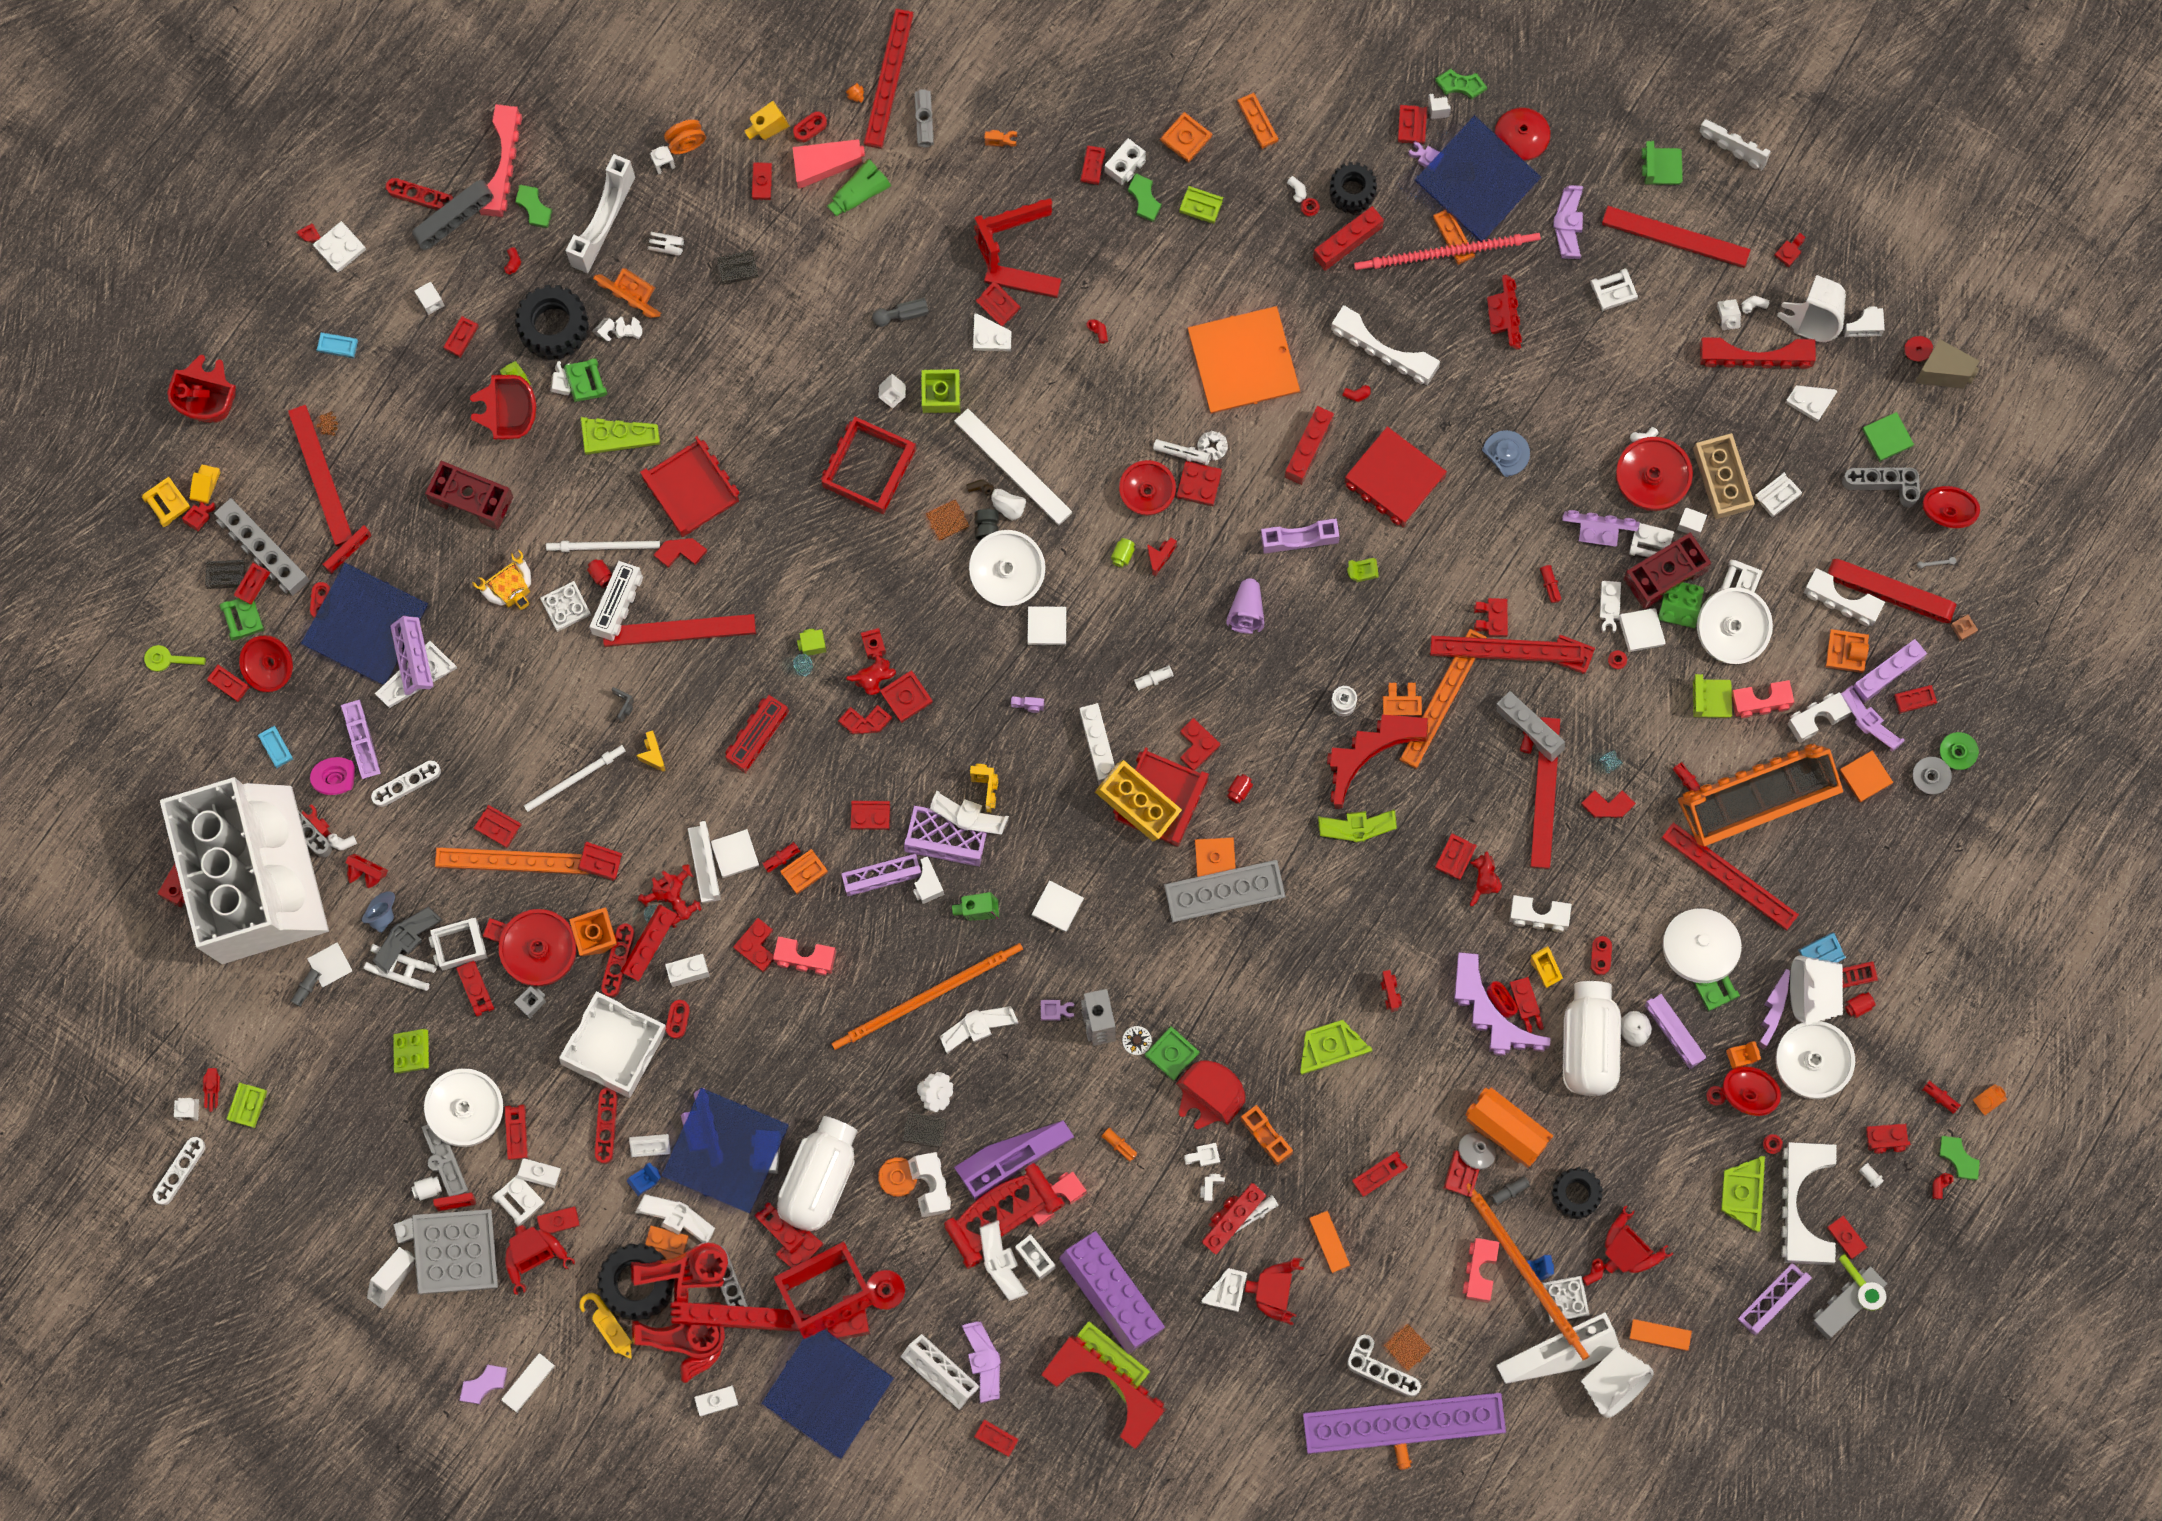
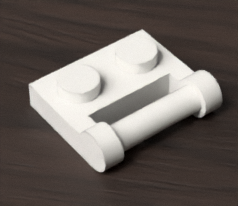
[1590,268,1638,311]
[1629,523,1674,557]
[1718,560,1763,592]
[492,1174,545,1226]

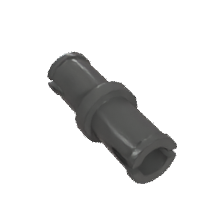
[290,968,322,1007]
[1490,1176,1530,1206]

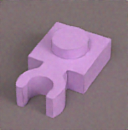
[1409,142,1444,172]
[1011,697,1044,713]
[1041,1000,1074,1021]

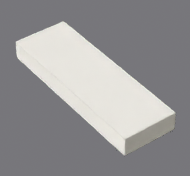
[501,1353,555,1412]

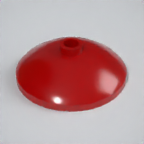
[1495,108,1550,161]
[1119,460,1176,516]
[1923,486,1980,529]
[239,635,293,692]
[1723,1066,1781,1116]

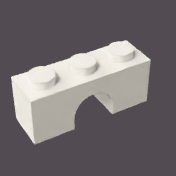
[1788,692,1852,744]
[1509,895,1572,932]
[908,1152,951,1217]

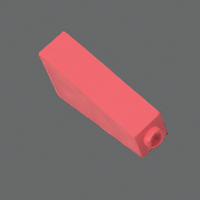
[793,139,865,189]

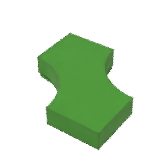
[1435,69,1487,99]
[1128,174,1161,222]
[515,185,552,228]
[1939,1136,1980,1180]

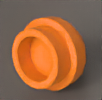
[845,83,864,103]

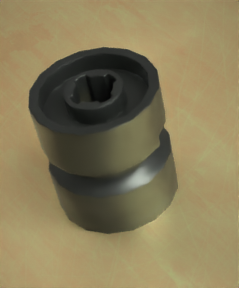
[974,509,999,541]

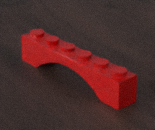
[1700,337,1816,369]

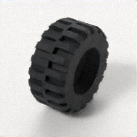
[515,284,589,360]
[597,1243,675,1321]

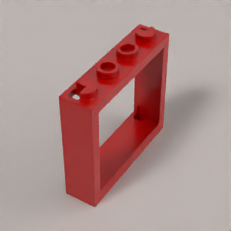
[820,416,917,515]
[773,1242,875,1339]

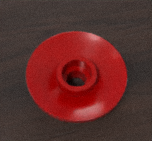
[866,1270,905,1310]

